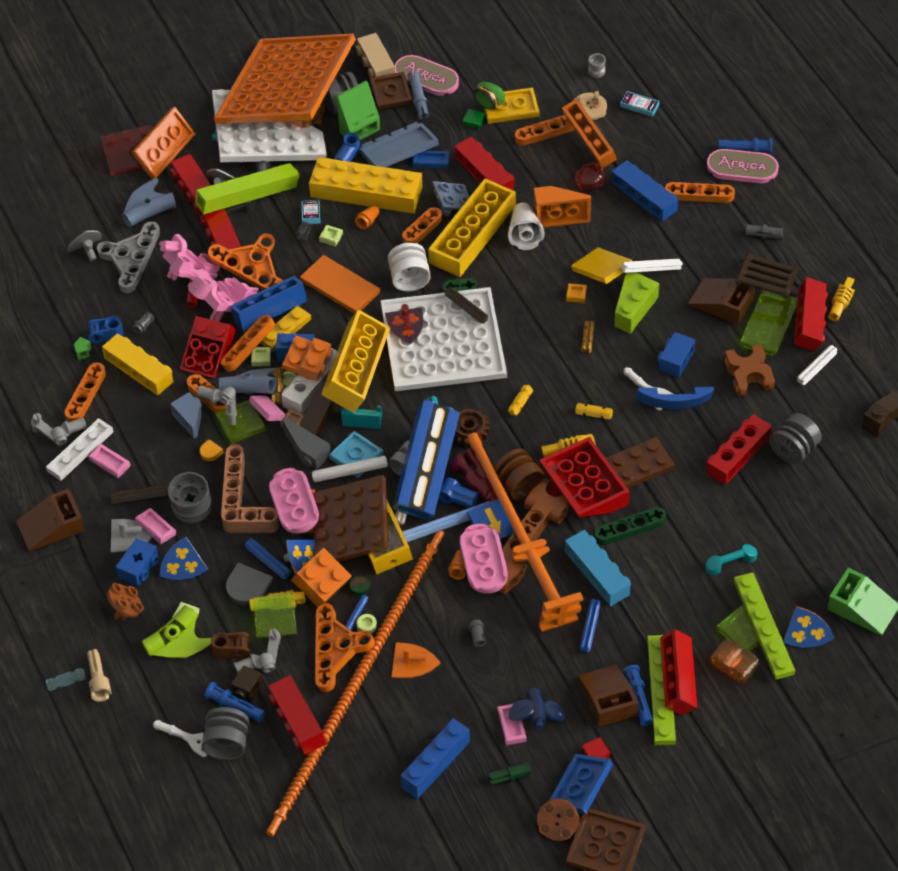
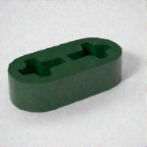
[443,278,477,293]

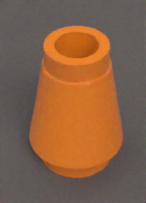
[355,205,380,229]
[448,550,467,580]

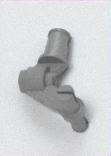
[197,385,237,425]
[31,413,87,446]
[234,628,281,673]

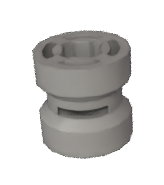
[588,53,606,78]

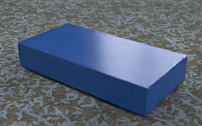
[413,151,450,169]

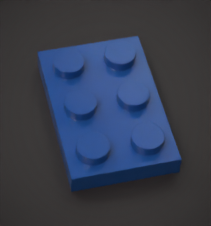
[550,754,613,814]

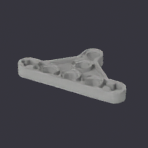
[97,222,160,293]

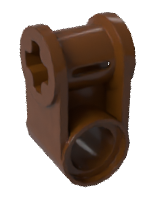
[211,632,250,659]

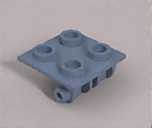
[433,181,470,216]

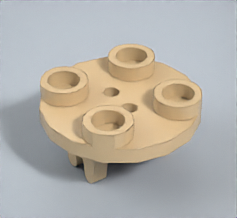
[574,91,607,120]

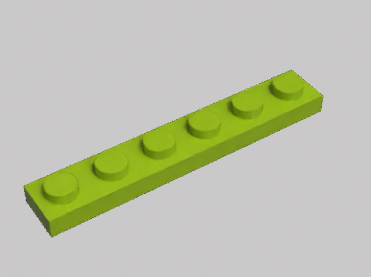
[734,573,795,680]
[647,635,676,745]

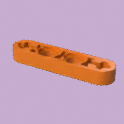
[515,115,574,146]
[665,182,735,203]
[221,315,275,372]
[65,362,106,422]

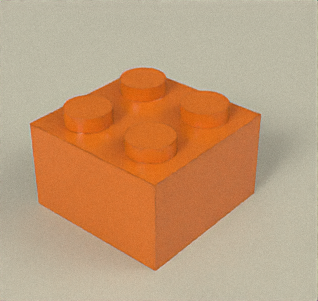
[291,548,351,607]

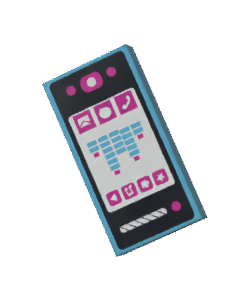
[620,91,659,117]
[302,200,320,225]

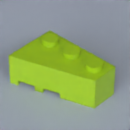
[615,272,659,334]

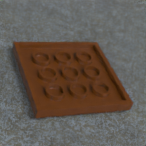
[313,475,388,562]

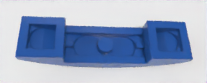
[635,387,714,409]

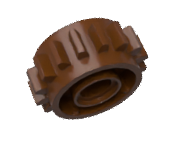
[453,409,490,448]

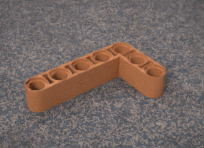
[221,444,279,533]

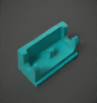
[341,406,383,429]

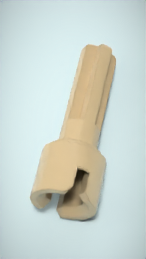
[87,649,112,702]

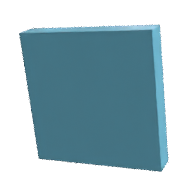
[329,431,383,478]

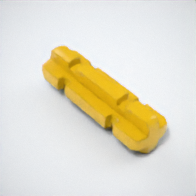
[508,385,533,416]
[575,403,613,420]

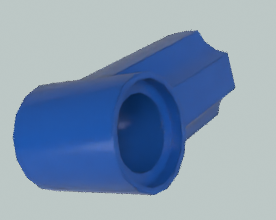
[334,133,360,162]
[438,478,479,508]

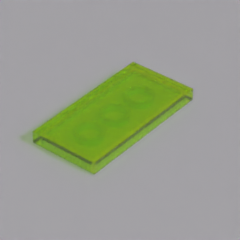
[740,290,797,356]

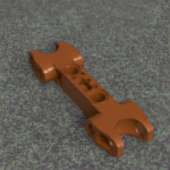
[500,479,570,595]

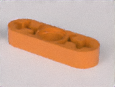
[402,207,442,244]
[187,374,226,415]

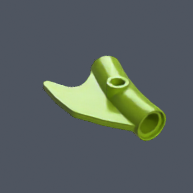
[142,605,211,658]

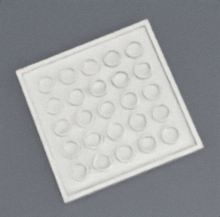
[381,287,507,391]

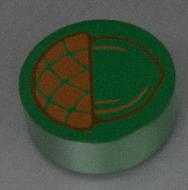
[350,576,370,596]

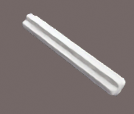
[621,259,683,273]
[312,456,388,482]

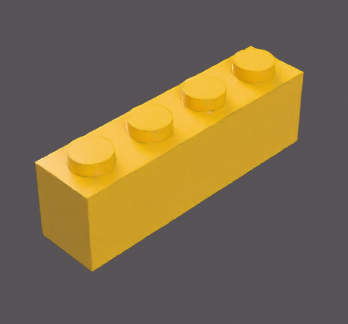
[102,333,173,396]

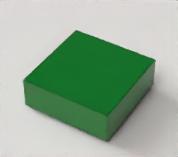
[463,109,485,129]

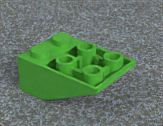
[337,81,380,140]
[827,568,898,636]

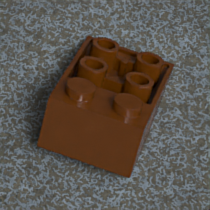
[688,278,755,325]
[16,489,85,551]
[578,664,638,727]

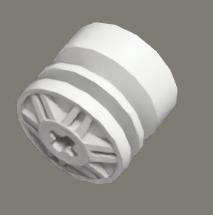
[388,243,430,292]

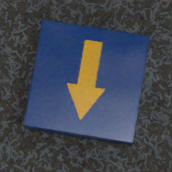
[467,499,514,541]

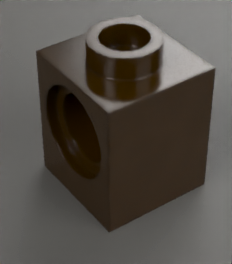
[231,665,263,702]

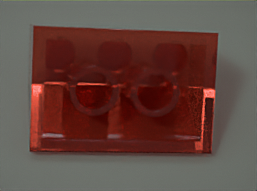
[101,125,153,175]

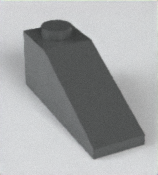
[282,417,331,470]

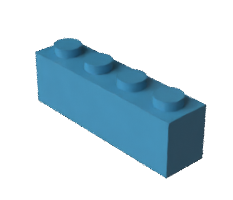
[565,530,631,606]

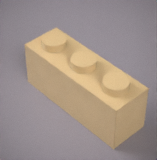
[355,33,395,78]

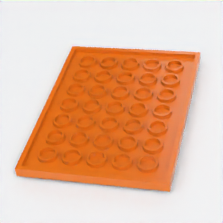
[214,33,355,124]

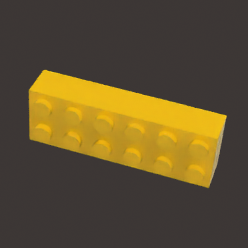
[309,157,423,214]
[428,179,516,277]
[321,309,390,413]

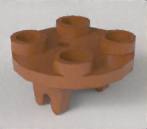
[107,583,144,620]
[537,798,579,841]

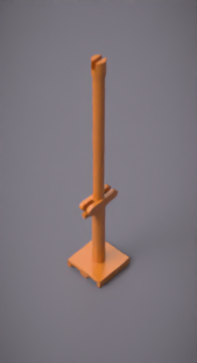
[467,433,584,632]

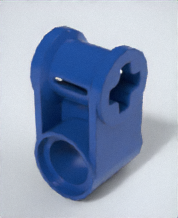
[87,316,124,344]

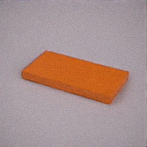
[131,107,195,180]
[300,255,380,314]

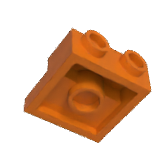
[282,335,333,381]

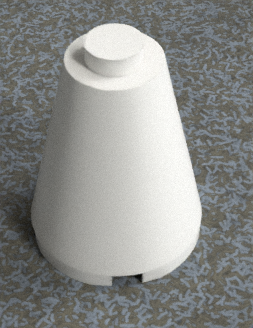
[508,203,545,250]

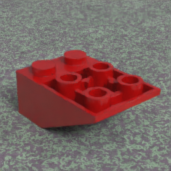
[180,316,236,379]

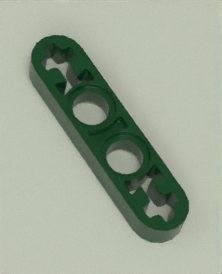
[594,507,666,545]

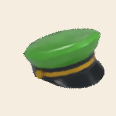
[474,82,505,111]

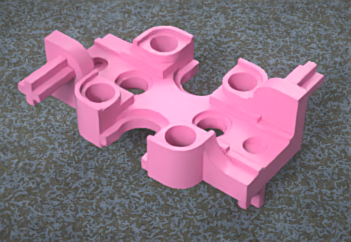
[159,234,258,322]

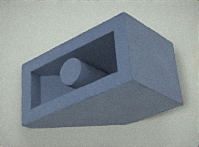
[170,392,202,438]

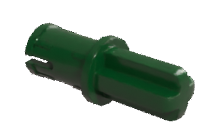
[488,762,531,785]

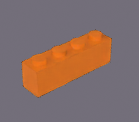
[562,99,617,169]

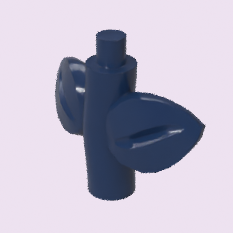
[508,688,566,731]

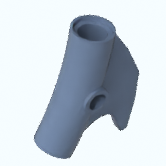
[122,178,176,227]
[219,367,282,394]

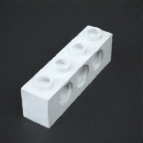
[281,348,337,414]

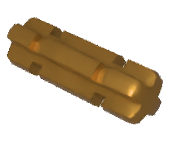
[581,321,594,354]
[271,368,284,405]

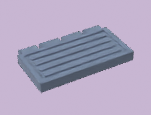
[360,122,439,167]

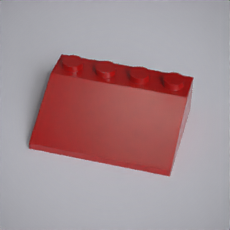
[539,437,630,517]

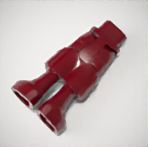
[449,448,498,502]

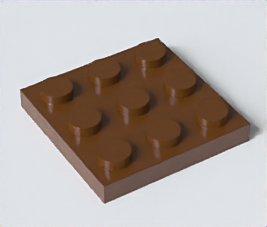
[566,808,646,871]

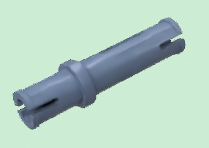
[408,70,429,119]

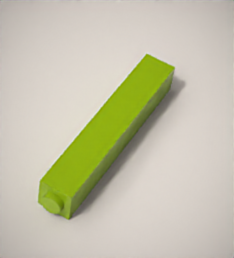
[195,163,299,214]

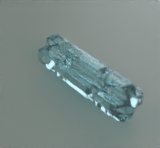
[45,668,86,691]

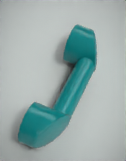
[705,544,758,575]

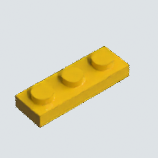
[260,305,311,352]

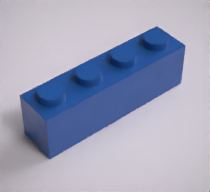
[611,160,678,222]
[230,276,307,332]
[401,718,470,799]

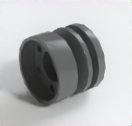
[324,72,358,115]
[770,413,822,465]
[168,472,212,524]
[201,707,249,760]

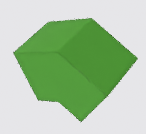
[74,337,91,360]

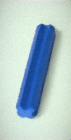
[245,538,291,579]
[580,599,601,653]

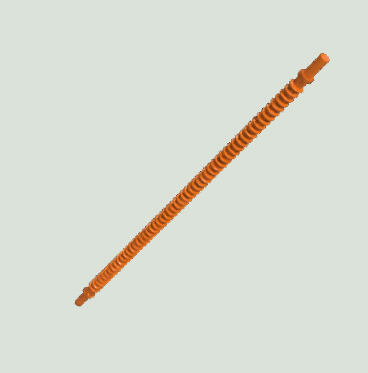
[266,530,444,837]

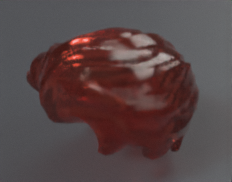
[575,162,605,191]

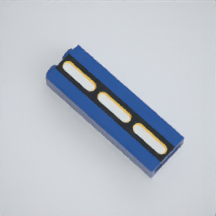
[392,400,460,521]

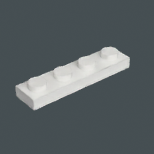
[46,418,113,481]

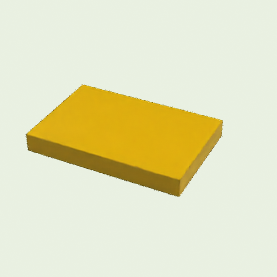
[484,88,539,124]
[571,248,633,284]

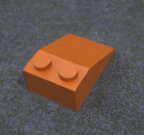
[534,186,591,227]

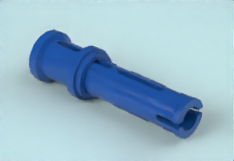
[719,138,772,154]
[622,665,653,726]
[204,682,265,723]

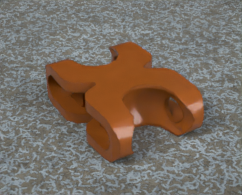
[724,344,775,396]

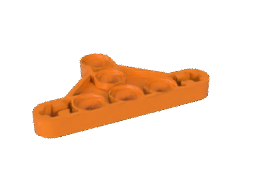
[208,234,284,290]
[315,603,375,692]

